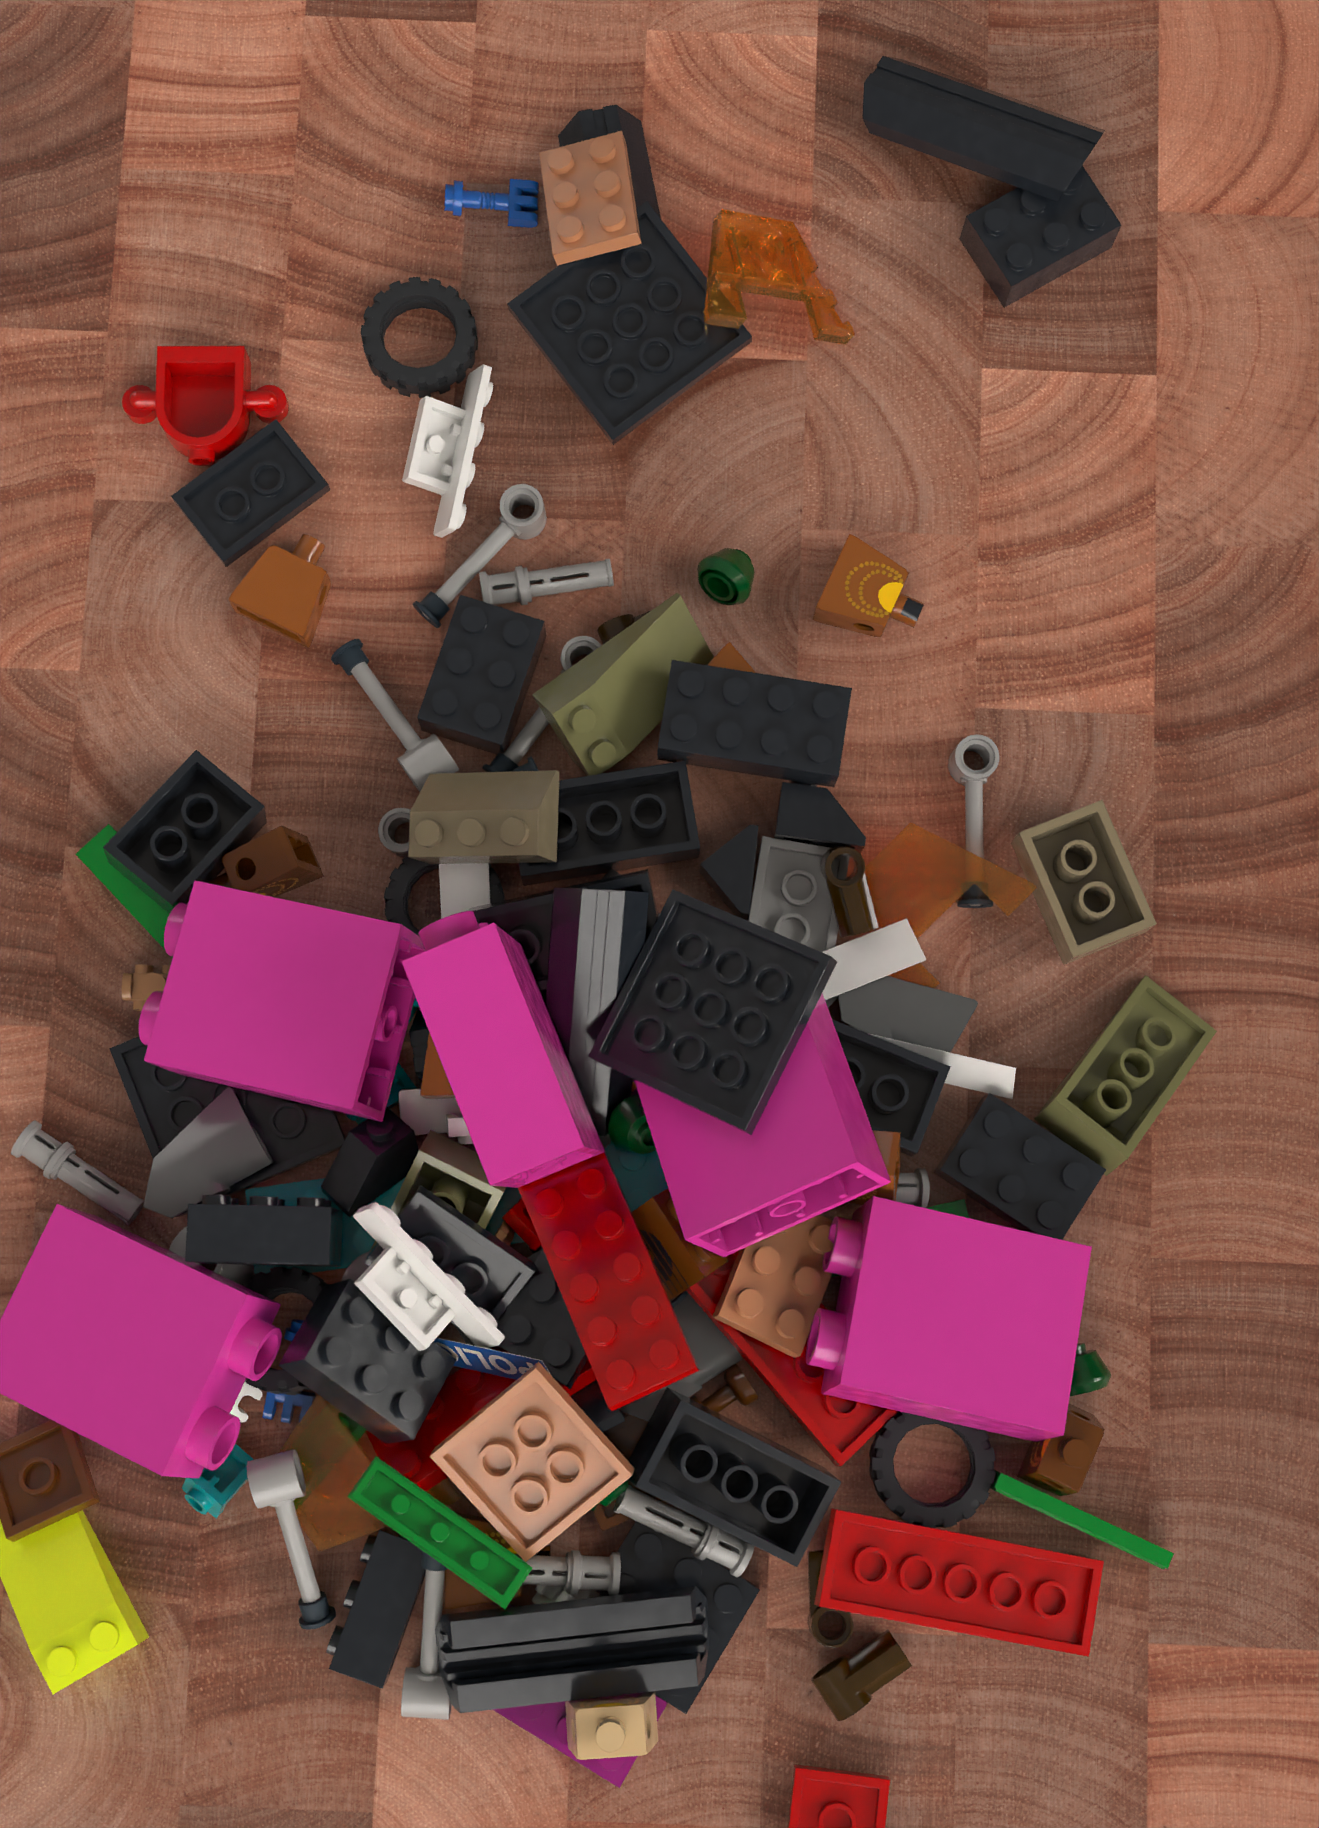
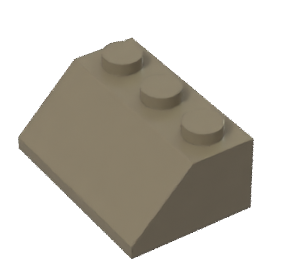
[408,770,559,864]

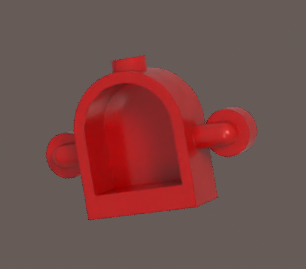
[122,346,289,466]

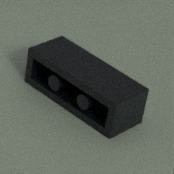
[326,1526,426,1689]

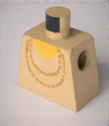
[565,1691,658,1760]

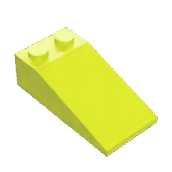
[0,1510,149,1694]

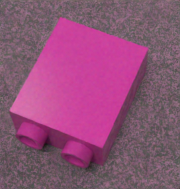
[139,880,425,1122]
[402,911,605,1188]
[634,993,891,1257]
[806,1196,1092,1442]
[0,1204,282,1479]

